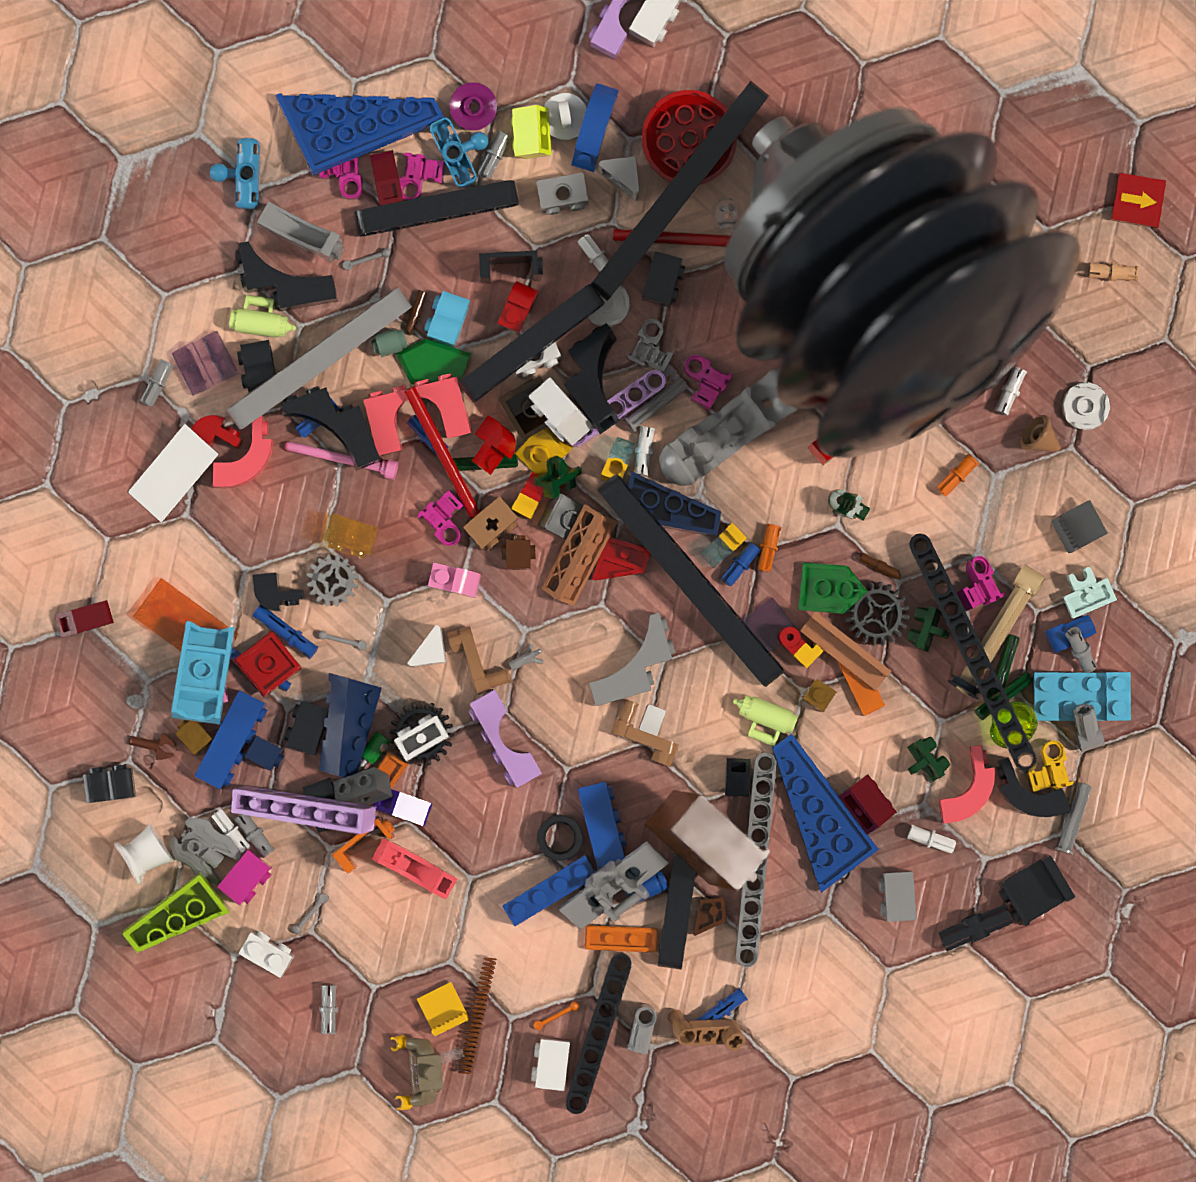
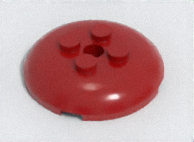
[642,90,737,185]

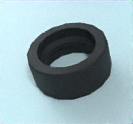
[537,815,583,861]

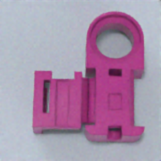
[400,152,446,201]
[319,157,363,200]
[684,355,732,410]
[418,490,464,546]
[956,556,1005,612]

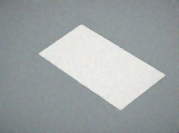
[128,424,218,522]

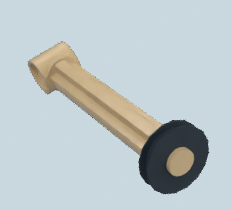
[947,565,1046,699]

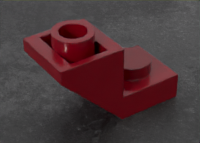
[369,150,403,205]
[55,600,114,638]

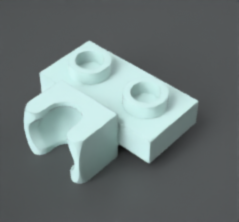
[1062,566,1117,619]

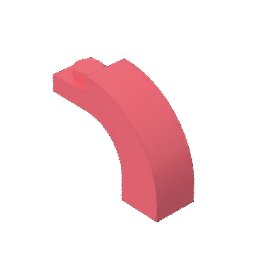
[213,415,274,489]
[938,745,995,824]
[371,838,458,900]

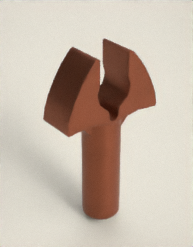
[130,734,176,760]

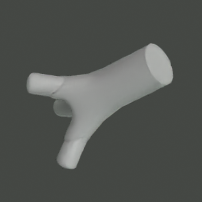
[509,644,543,671]

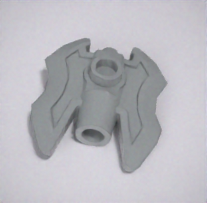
[170,818,241,884]

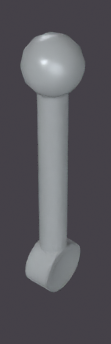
[343,248,391,270]
[318,630,367,650]
[292,894,329,934]

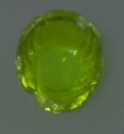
[990,701,1038,749]

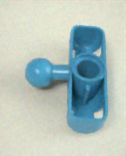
[430,118,489,188]
[209,138,261,210]

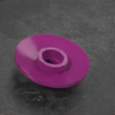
[449,82,497,131]

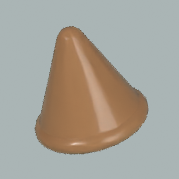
[1020,415,1061,452]

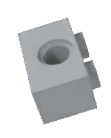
[536,173,588,215]

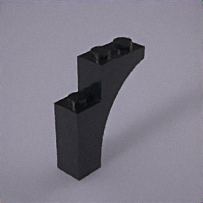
[236,241,338,311]
[563,323,620,434]
[280,386,380,471]

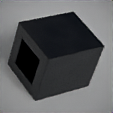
[725,758,751,797]

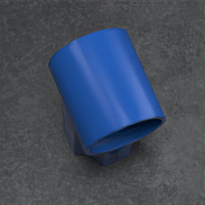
[1044,614,1096,653]

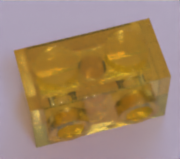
[324,513,380,559]

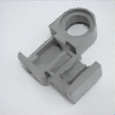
[627,319,674,373]

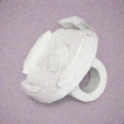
[544,93,587,141]

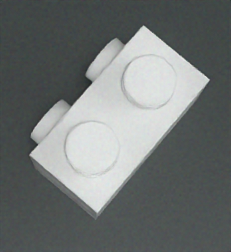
[394,714,449,761]
[238,930,295,978]
[531,1037,570,1091]

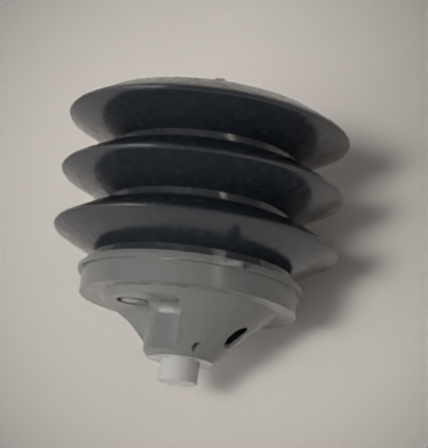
[724,108,1080,458]

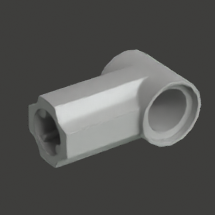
[1073,703,1105,752]
[627,1004,657,1054]

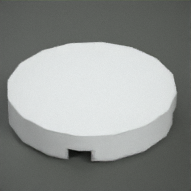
[587,285,630,327]
[1061,382,1110,431]

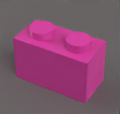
[217,849,272,906]

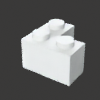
[528,377,594,446]

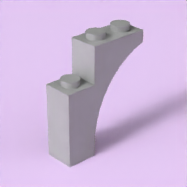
[257,201,345,263]
[589,613,675,706]

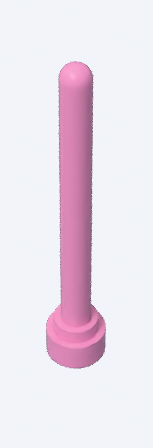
[285,442,399,480]

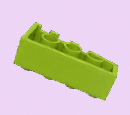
[122,871,230,953]

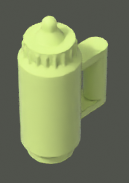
[229,295,296,338]
[733,695,798,746]

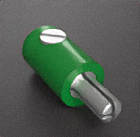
[358,731,390,773]

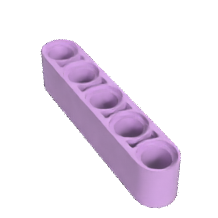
[566,370,666,448]

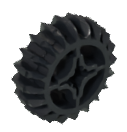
[389,701,454,766]

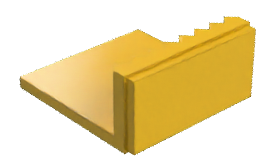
[515,427,573,475]
[417,982,469,1036]

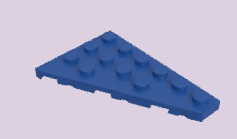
[276,93,444,175]

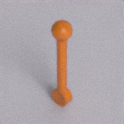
[534,1001,579,1030]

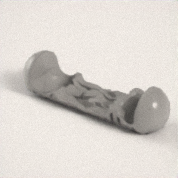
[659,368,798,486]

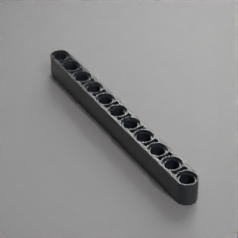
[591,81,770,301]
[597,473,785,687]
[909,533,1037,773]

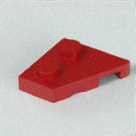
[592,537,650,581]

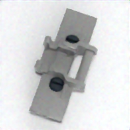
[559,841,669,929]

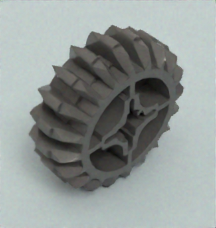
[845,581,909,646]

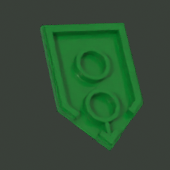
[395,338,471,385]
[798,562,868,614]

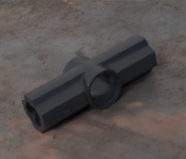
[938,904,1013,952]

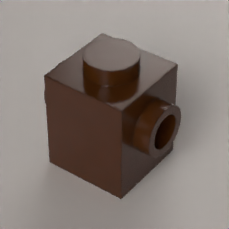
[502,535,536,570]

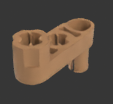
[447,626,512,695]
[611,699,679,767]
[667,1010,746,1051]

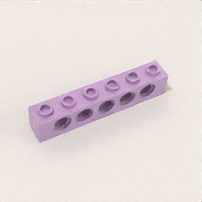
[231,786,376,834]

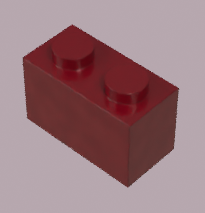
[838,774,897,835]

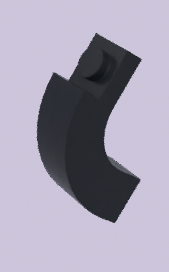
[996,757,1071,817]

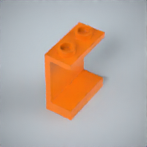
[332,818,396,874]

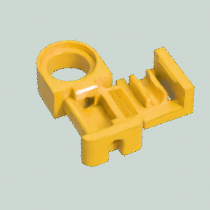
[1026,740,1074,792]

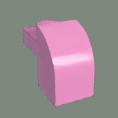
[428,563,481,598]

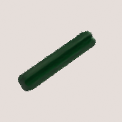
[453,454,518,471]
[987,634,1020,699]
[975,671,1033,720]

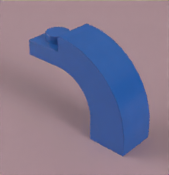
[571,83,619,172]

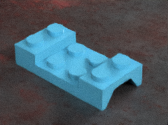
[171,621,235,724]
[1032,672,1131,721]

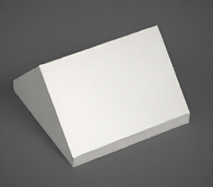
[407,625,447,668]

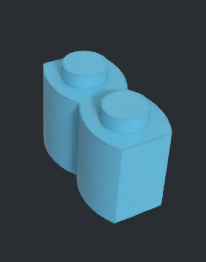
[424,291,470,347]

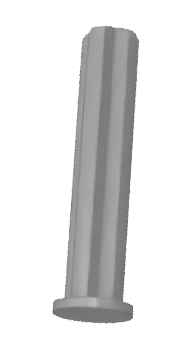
[623,378,688,433]
[1055,783,1092,855]

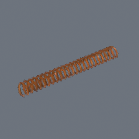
[458,957,497,1074]

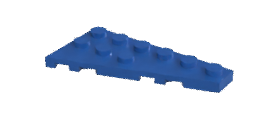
[772,734,879,893]

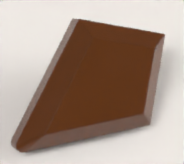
[693,897,727,936]

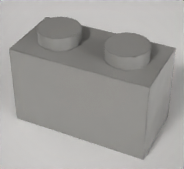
[878,871,916,922]

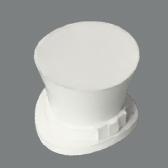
[114,823,174,885]

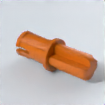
[937,454,979,496]
[757,524,782,572]

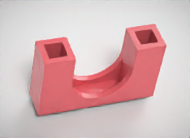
[364,373,472,456]

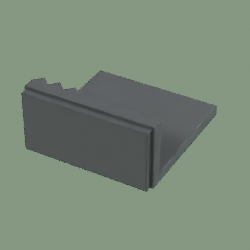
[537,494,592,545]
[1051,500,1108,554]

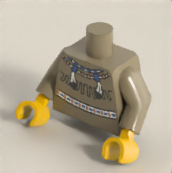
[390,1034,443,1110]

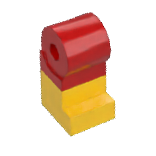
[511,471,544,520]
[777,626,823,668]

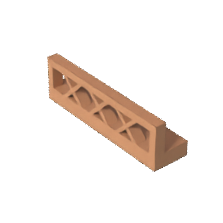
[541,504,618,606]
[800,611,891,691]

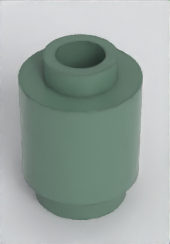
[371,328,408,358]

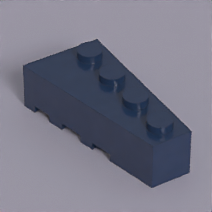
[628,471,721,537]
[319,673,382,778]

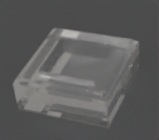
[440,1048,464,1065]

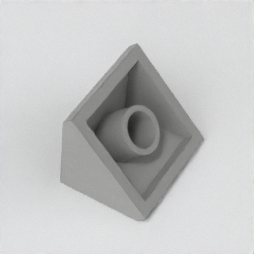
[598,156,639,201]

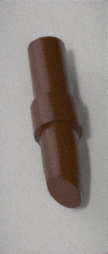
[405,290,427,336]
[859,552,901,580]

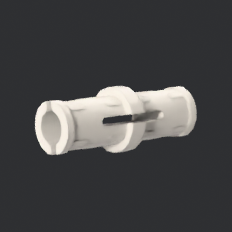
[994,366,1027,416]
[633,426,655,476]

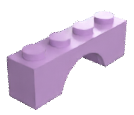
[588,0,629,60]
[468,690,542,788]

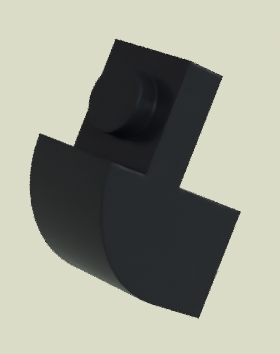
[252,573,305,612]

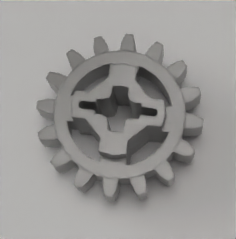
[307,555,359,607]

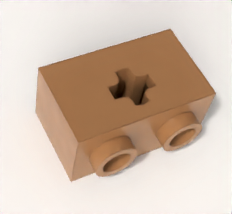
[463,496,519,551]

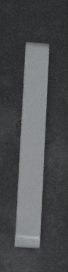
[226,287,412,430]
[735,753,776,967]

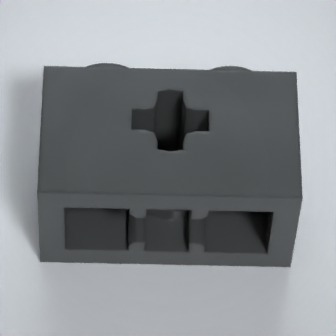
[333,767,392,805]

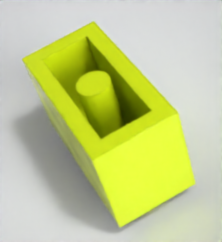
[511,105,551,159]

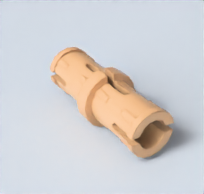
[1089,262,1139,282]

